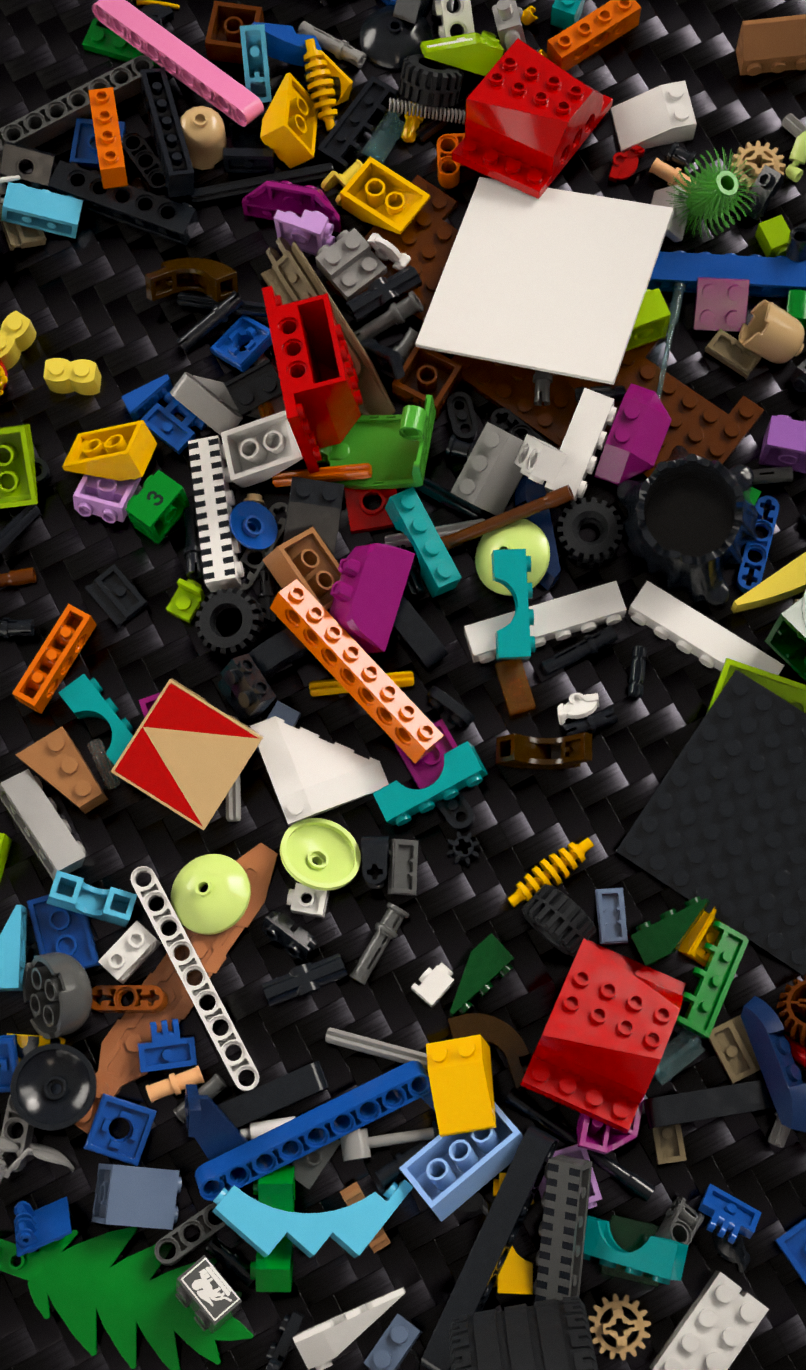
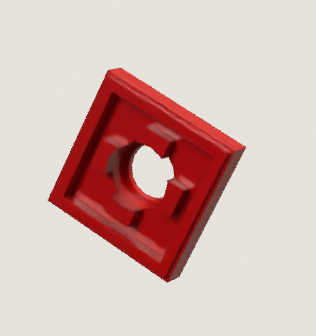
[344,488,397,534]

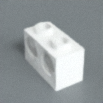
[435,0,475,38]
[514,434,567,485]
[98,921,161,984]

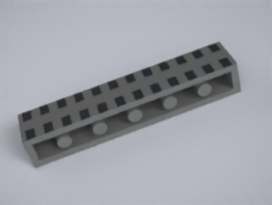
[533,1154,592,1305]

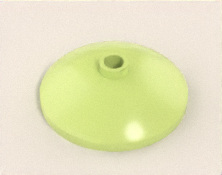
[475,519,550,596]
[280,818,361,891]
[171,854,251,935]

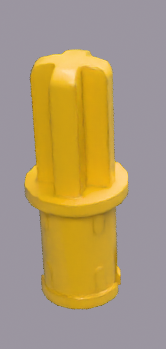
[401,101,424,143]

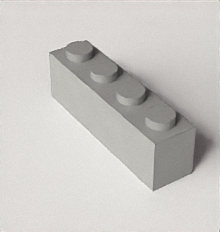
[0,769,86,881]

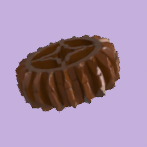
[777,974,806,1046]

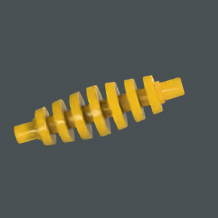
[303,38,338,132]
[507,837,594,907]

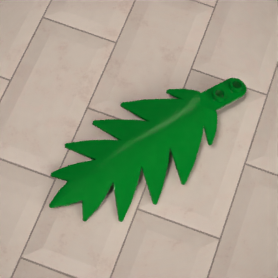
[0,1227,254,1370]

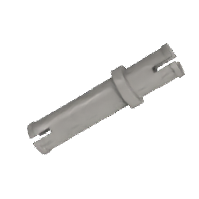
[297,21,366,68]

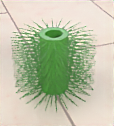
[666,147,759,239]

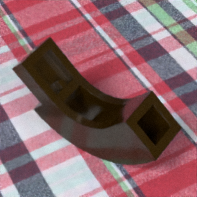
[145,258,238,302]
[496,732,592,770]
[448,1013,529,1090]

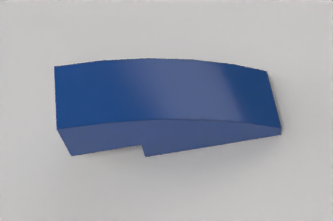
[251,22,322,67]

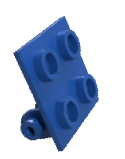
[14,1196,72,1257]

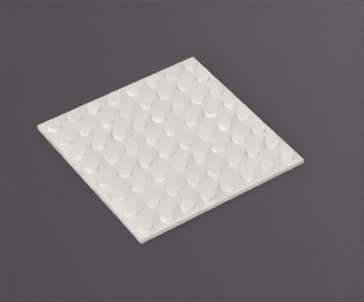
[415,177,673,385]

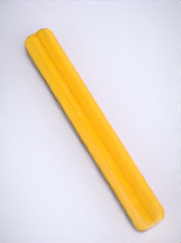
[309,671,414,697]

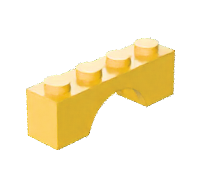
[493,1173,534,1294]

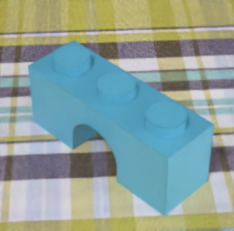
[46,870,137,928]

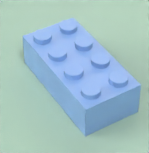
[399,1102,523,1222]

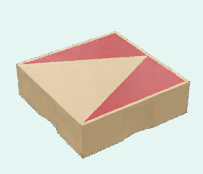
[111,678,264,830]

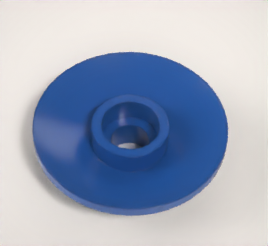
[229,501,278,550]

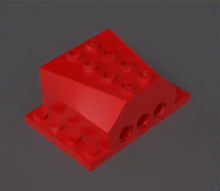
[452,38,613,199]
[262,285,363,474]
[520,938,686,1134]

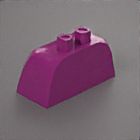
[329,543,415,653]

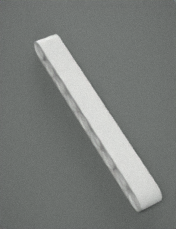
[130,866,260,1091]

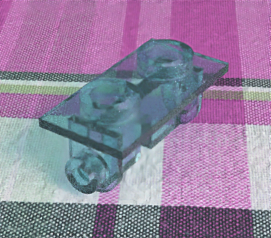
[362,110,405,163]
[654,1029,705,1085]

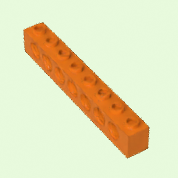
[270,579,444,764]

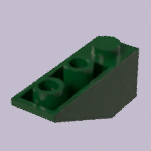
[631,896,710,966]
[450,933,514,1017]

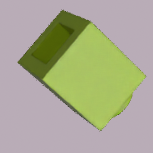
[755,214,791,257]

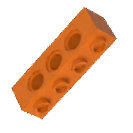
[546,0,641,71]
[88,87,128,189]
[12,604,97,714]

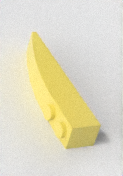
[731,552,806,613]

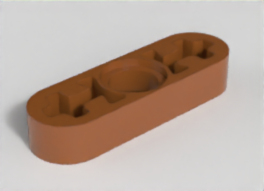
[91,985,168,1013]

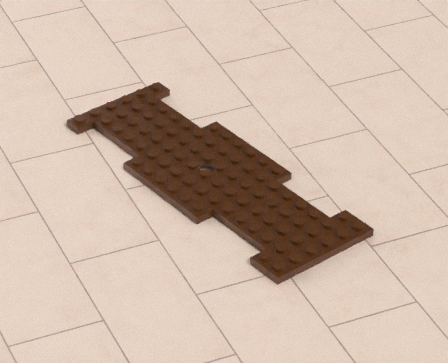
[326,175,764,480]

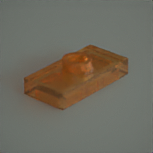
[495,659,536,716]

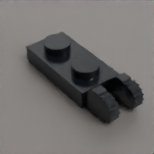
[360,338,406,380]

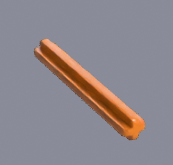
[272,463,372,487]

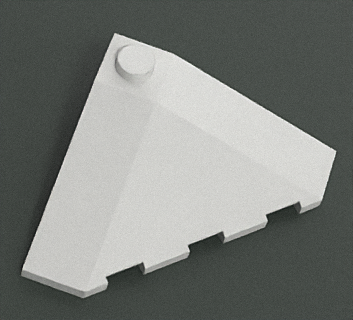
[250,716,389,826]

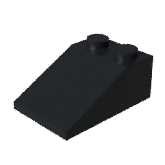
[283,476,344,556]

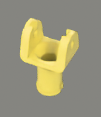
[321,159,363,206]

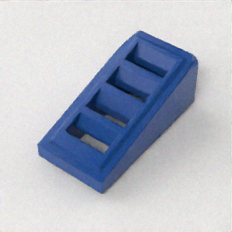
[122,374,173,422]

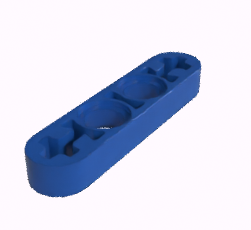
[736,496,779,593]

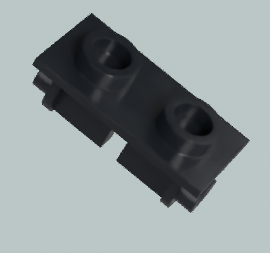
[738,165,785,221]
[261,910,318,962]

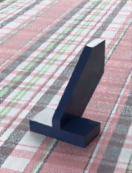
[184,1084,248,1170]

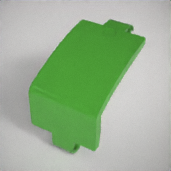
[318,394,436,489]

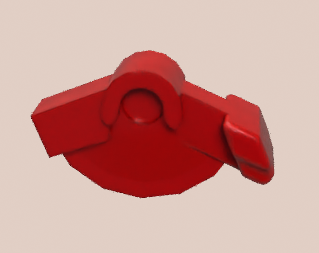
[608,145,645,183]

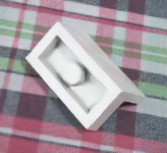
[651,184,689,243]

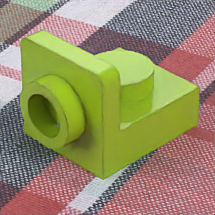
[166,578,205,623]

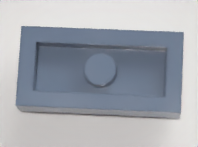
[364,1313,422,1370]

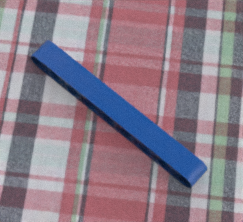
[195,1061,431,1201]

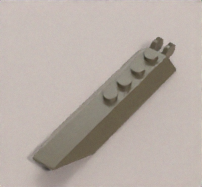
[261,237,396,415]

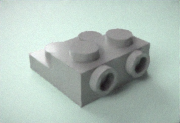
[315,228,387,301]

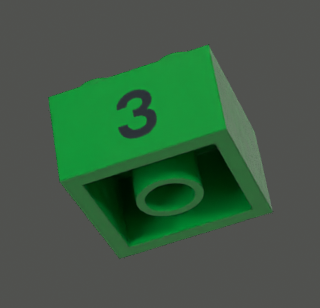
[125,469,190,544]

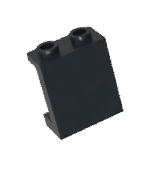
[223,110,276,174]

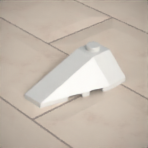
[293,1287,406,1370]

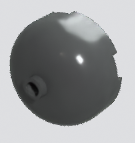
[22,952,93,1039]

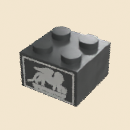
[175,1255,242,1334]

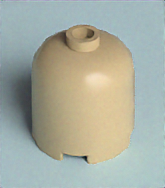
[180,106,227,170]
[738,300,805,364]

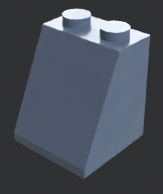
[91,1163,182,1230]

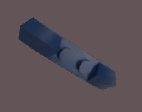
[515,475,561,590]
[741,996,806,1132]

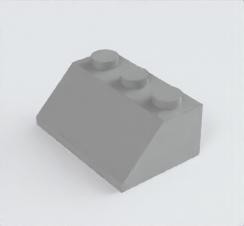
[451,422,524,515]

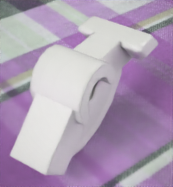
[367,233,411,271]
[557,693,599,725]

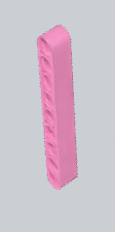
[92,0,264,127]

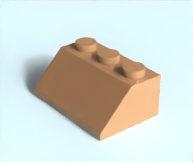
[736,14,806,76]
[263,527,342,612]

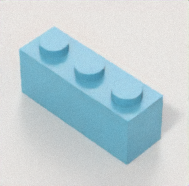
[1,182,83,239]

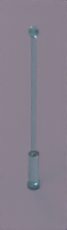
[656,282,686,399]

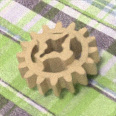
[730,141,786,193]
[588,1293,651,1360]

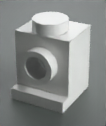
[287,883,330,919]
[411,963,454,1008]

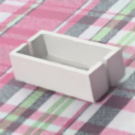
[545,388,617,502]
[649,1271,769,1370]

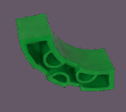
[250,1165,295,1292]

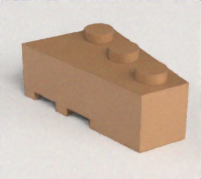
[16,727,108,814]

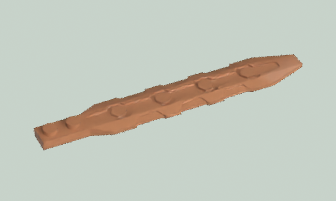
[74,843,278,1134]

